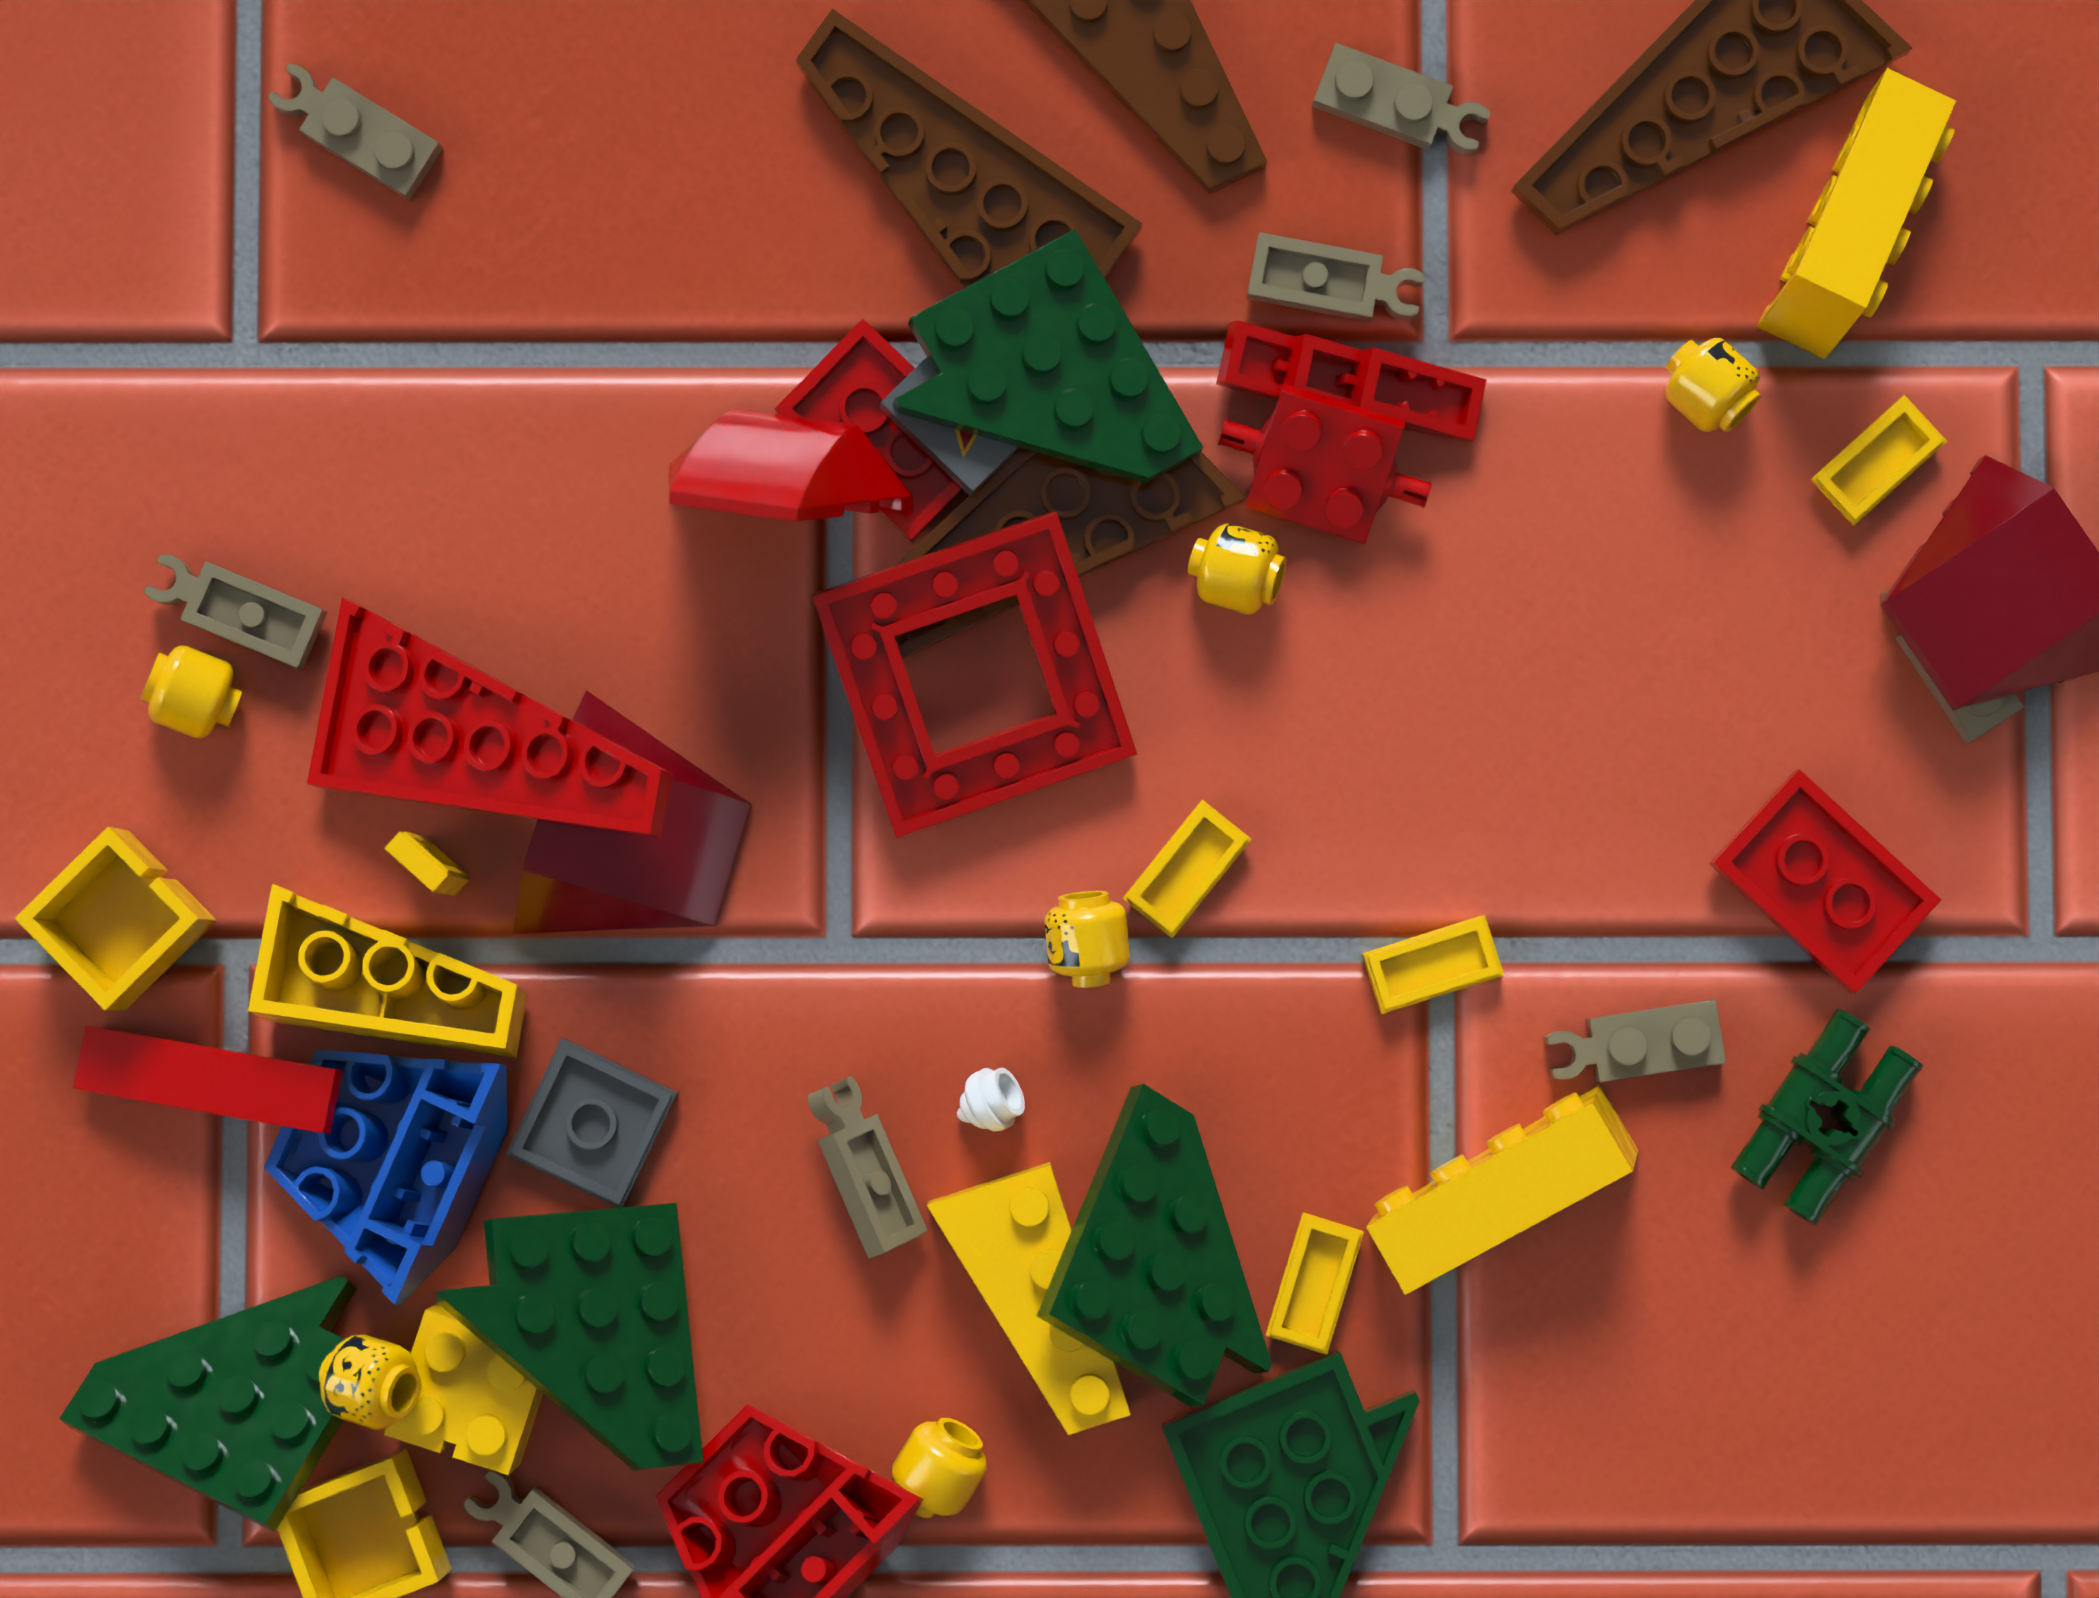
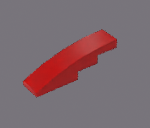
[1216,320,1487,442]
[73,1025,343,1134]

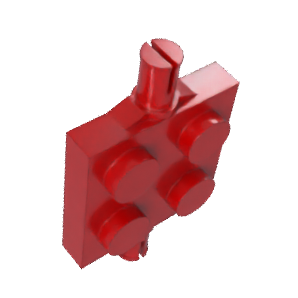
[1217,384,1432,544]

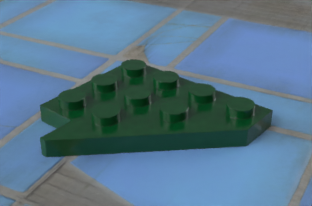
[893,229,1204,484]
[1037,1084,1272,1407]
[436,1203,703,1471]
[59,1276,356,1533]
[1161,1350,1420,1598]

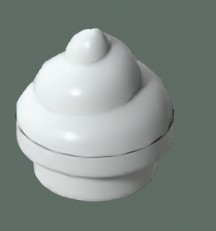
[957,1068,1025,1132]

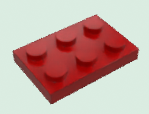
[774,319,964,543]
[1709,769,1941,994]

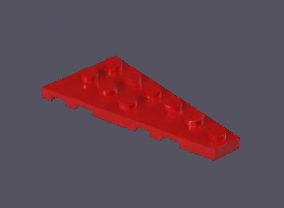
[307,597,672,838]

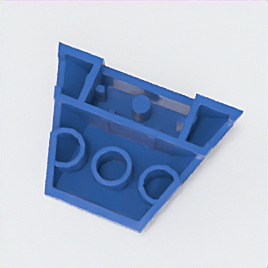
[264,1049,507,1306]

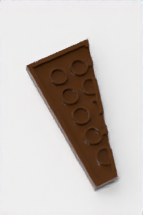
[1023,0,1267,194]
[1511,0,1912,235]
[796,9,1142,289]
[894,448,1246,659]

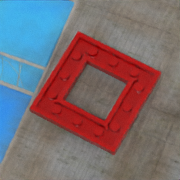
[811,511,1137,838]

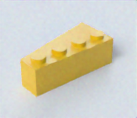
[1757,68,1956,360]
[248,884,527,1058]
[1366,1084,1639,1295]
[927,1162,1131,1435]

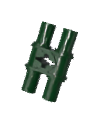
[1730,1009,1923,1226]

